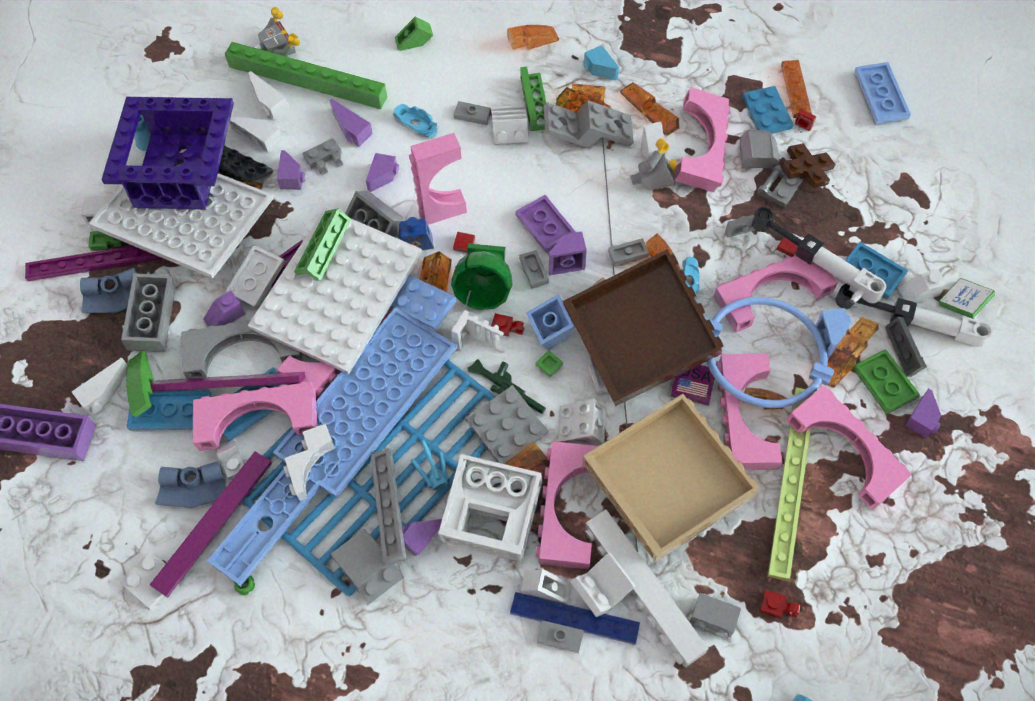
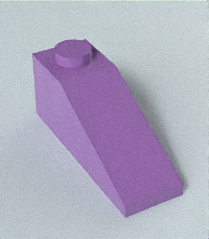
[329,99,373,147]

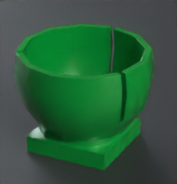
[451,243,513,310]

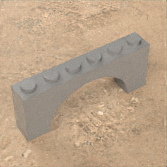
[181,320,302,378]

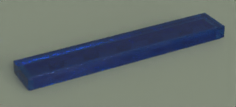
[510,592,640,645]

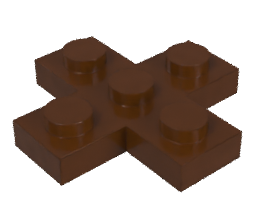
[781,143,836,188]

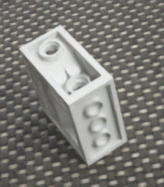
[438,454,542,562]

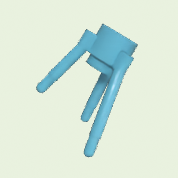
[411,440,449,490]

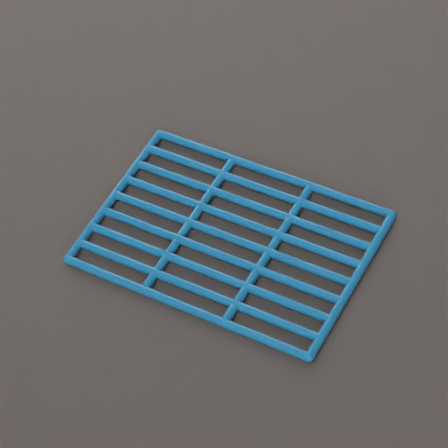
[242,360,496,596]

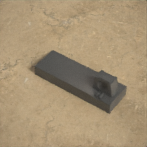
[885,317,927,377]

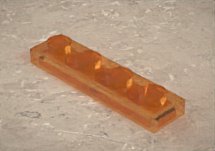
[781,60,812,118]

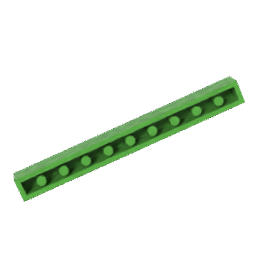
[224,42,388,109]

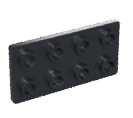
[218,145,273,183]

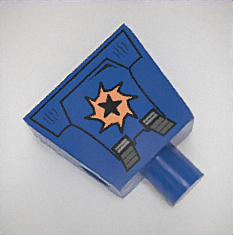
[398,217,434,250]

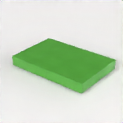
[852,349,920,415]

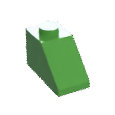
[395,16,433,51]

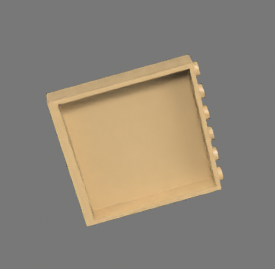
[583,394,759,562]

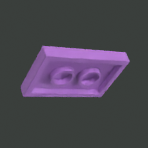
[516,195,576,253]

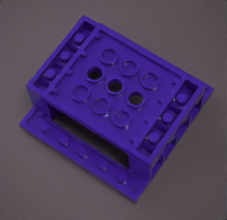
[101,96,234,210]

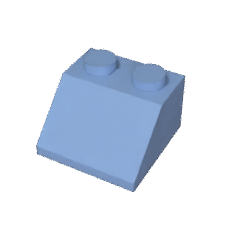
[526,294,575,350]
[816,308,851,361]

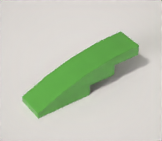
[126,350,154,417]

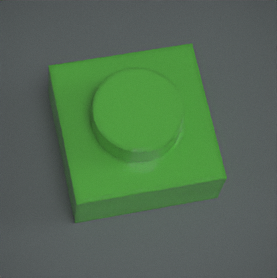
[536,350,563,378]

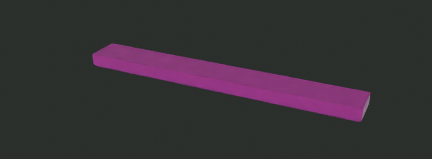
[25,246,164,281]
[150,372,305,392]
[150,451,272,598]

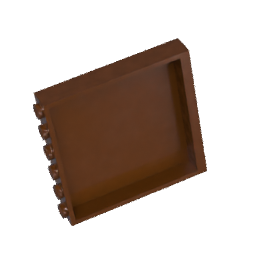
[563,249,724,407]

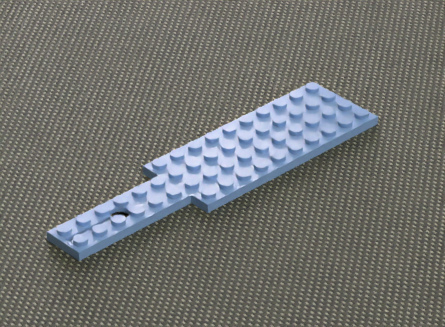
[207,307,457,587]

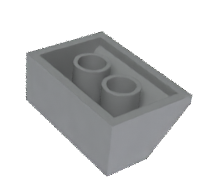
[345,190,406,238]

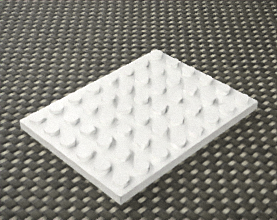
[89,159,273,279]
[248,208,423,374]

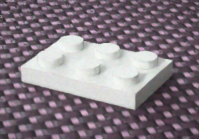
[225,245,286,309]

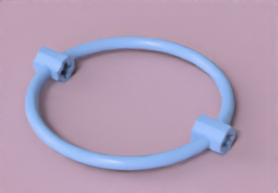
[705,297,834,408]

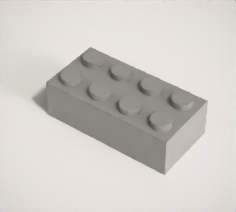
[121,273,176,352]

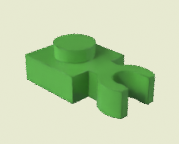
[88,231,122,251]

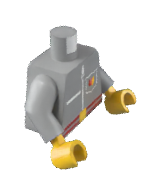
[253,7,300,57]
[630,138,678,190]

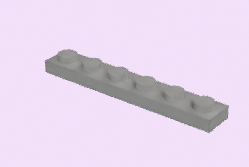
[371,448,406,565]

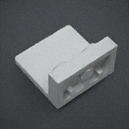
[558,399,605,445]
[571,553,635,617]

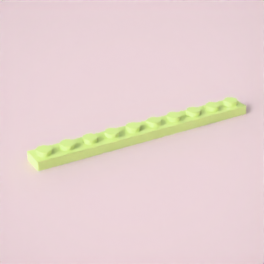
[767,387,816,581]

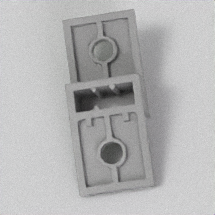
[544,100,634,149]

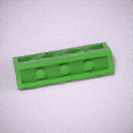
[520,66,546,131]
[294,208,351,281]

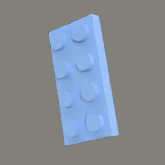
[854,62,911,124]
[390,275,457,330]

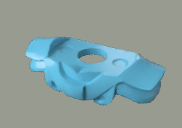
[393,104,438,137]
[682,257,699,294]

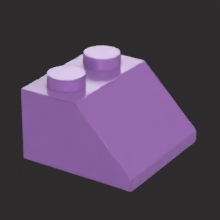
[549,231,587,275]

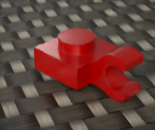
[490,313,525,336]
[760,590,801,618]

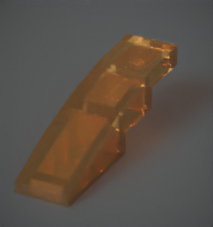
[827,317,879,388]

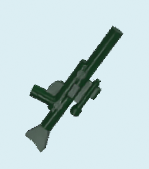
[467,359,546,414]

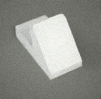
[216,438,245,481]

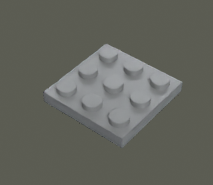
[465,385,549,464]

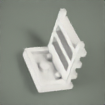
[492,105,528,144]
[451,310,505,353]

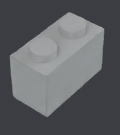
[690,593,741,638]

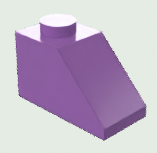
[277,150,305,190]
[366,153,399,192]
[203,291,245,326]
[905,388,941,438]
[402,519,442,556]

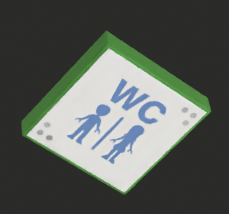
[939,278,995,319]

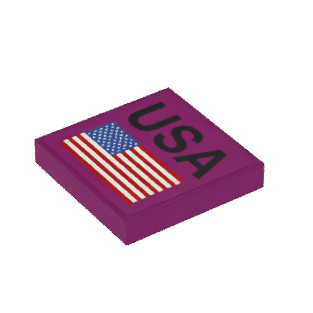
[670,365,715,406]

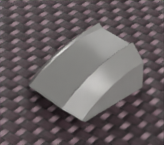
[740,130,779,169]

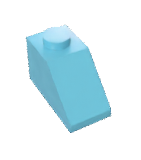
[583,45,619,80]

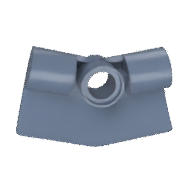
[80,267,138,313]
[155,461,226,508]

